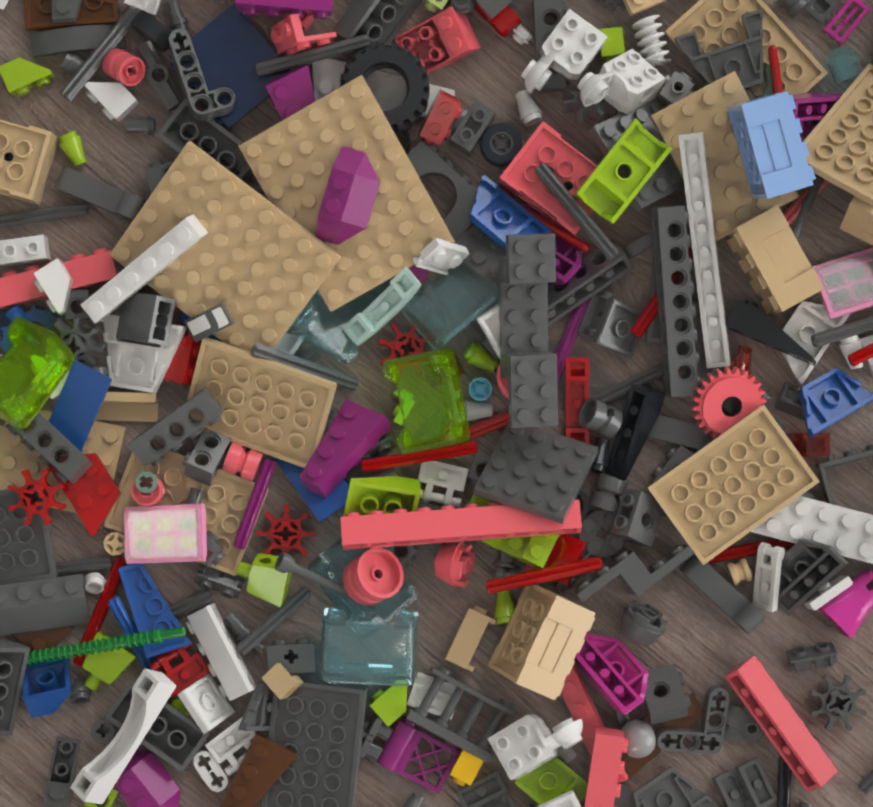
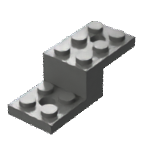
[574,544,694,602]

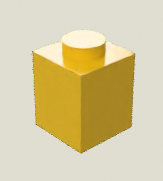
[450,749,484,787]

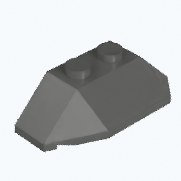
[778,538,848,616]

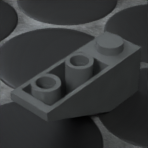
[43,736,81,807]

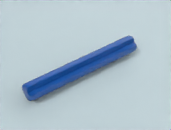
[108,596,160,672]

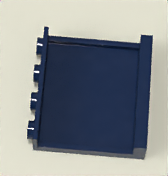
[169,3,291,132]

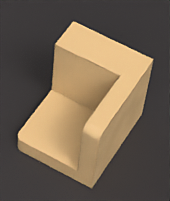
[262,663,303,699]

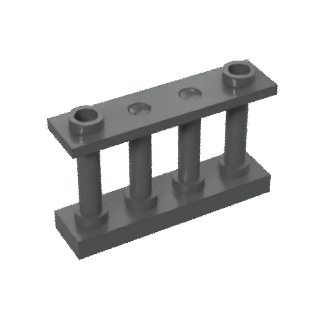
[404,665,516,763]

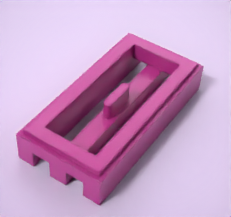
[822,0,870,46]

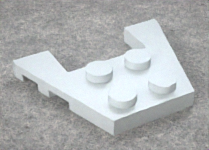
[101,314,187,393]

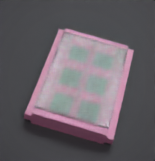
[812,247,873,320]
[124,504,207,564]

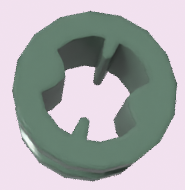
[135,472,158,493]

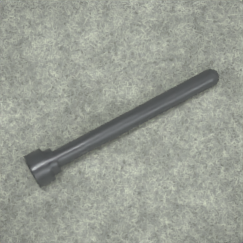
[792,174,824,239]
[275,552,378,609]

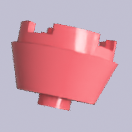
[434,541,475,588]

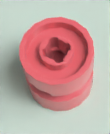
[102,48,145,86]
[222,442,264,482]
[131,476,165,506]

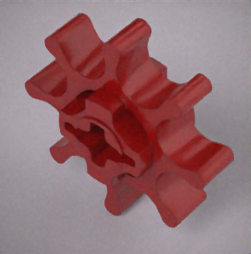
[378,321,436,379]
[8,468,66,526]
[256,504,316,556]

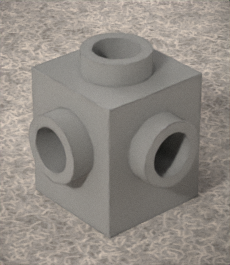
[658,71,695,106]

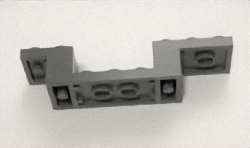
[498,233,558,428]

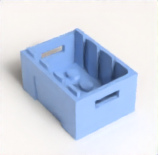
[727,91,816,199]

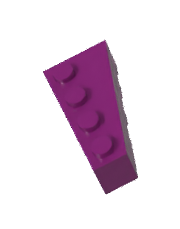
[235,0,333,19]
[263,64,316,121]
[299,399,393,498]

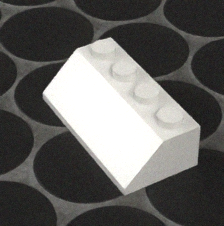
[186,603,257,701]

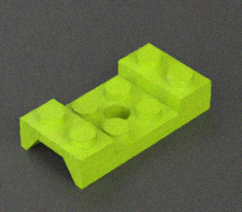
[573,119,673,224]
[469,494,561,569]

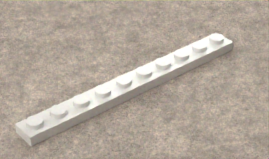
[678,132,731,368]

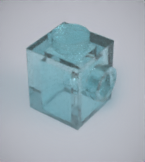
[825,46,861,85]

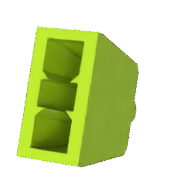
[236,553,295,608]
[82,631,137,691]

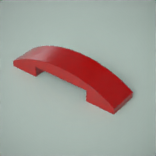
[565,357,589,444]

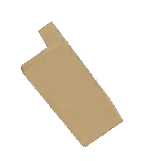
[95,392,159,422]

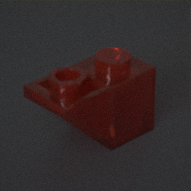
[786,432,830,457]

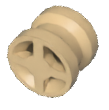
[103,532,125,555]
[726,558,752,586]

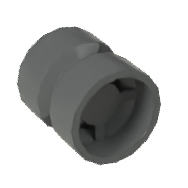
[578,398,623,438]
[589,473,628,514]

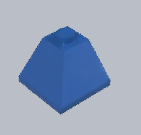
[23,657,71,718]

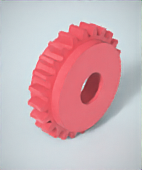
[691,366,767,439]

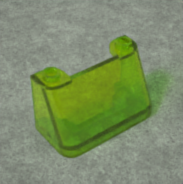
[0,316,74,429]
[383,348,470,454]

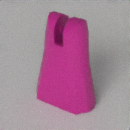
[818,568,873,639]

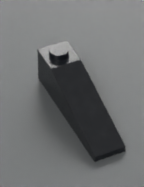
[726,300,816,366]
[605,384,666,481]

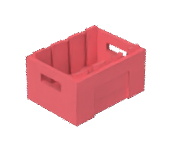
[499,121,598,236]

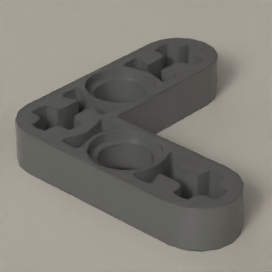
[655,685,729,754]

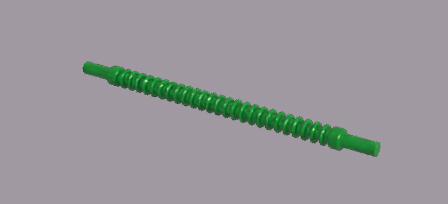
[27,627,186,665]

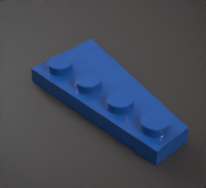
[118,563,192,659]

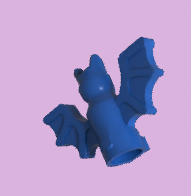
[0,304,58,358]

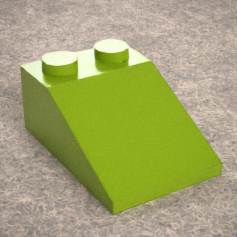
[343,476,421,517]

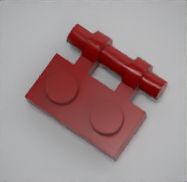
[149,645,210,698]

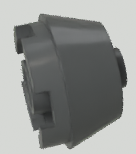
[621,600,668,646]

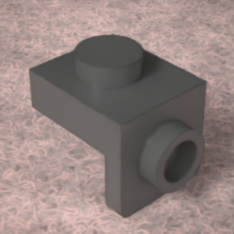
[195,530,225,567]

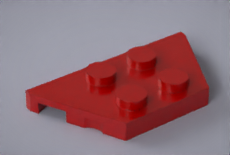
[49,453,122,537]

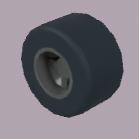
[480,123,523,167]

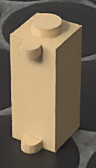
[445,605,497,672]

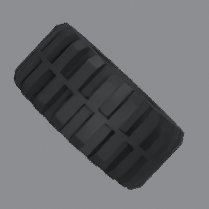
[339,42,430,135]

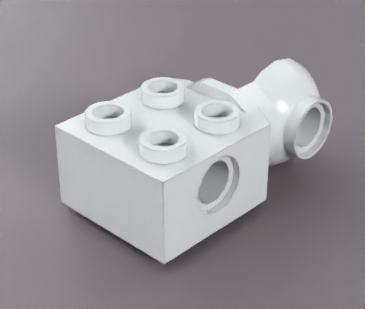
[521,9,608,94]
[577,49,666,114]
[487,714,583,780]

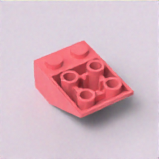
[394,6,481,74]

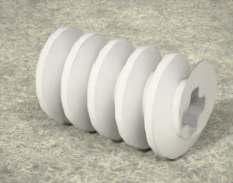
[632,15,671,67]

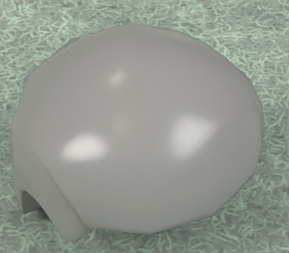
[621,719,656,759]

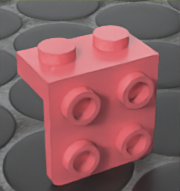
[271,14,337,55]

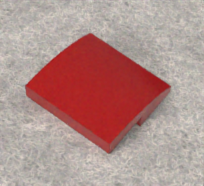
[524,534,587,586]

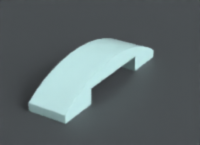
[342,267,422,346]

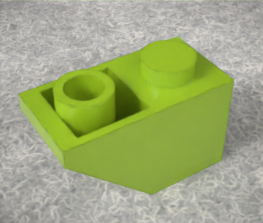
[0,58,55,97]
[369,673,408,727]

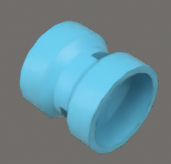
[468,377,492,402]

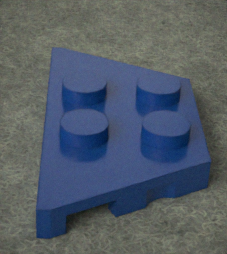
[469,174,552,249]
[798,368,873,438]

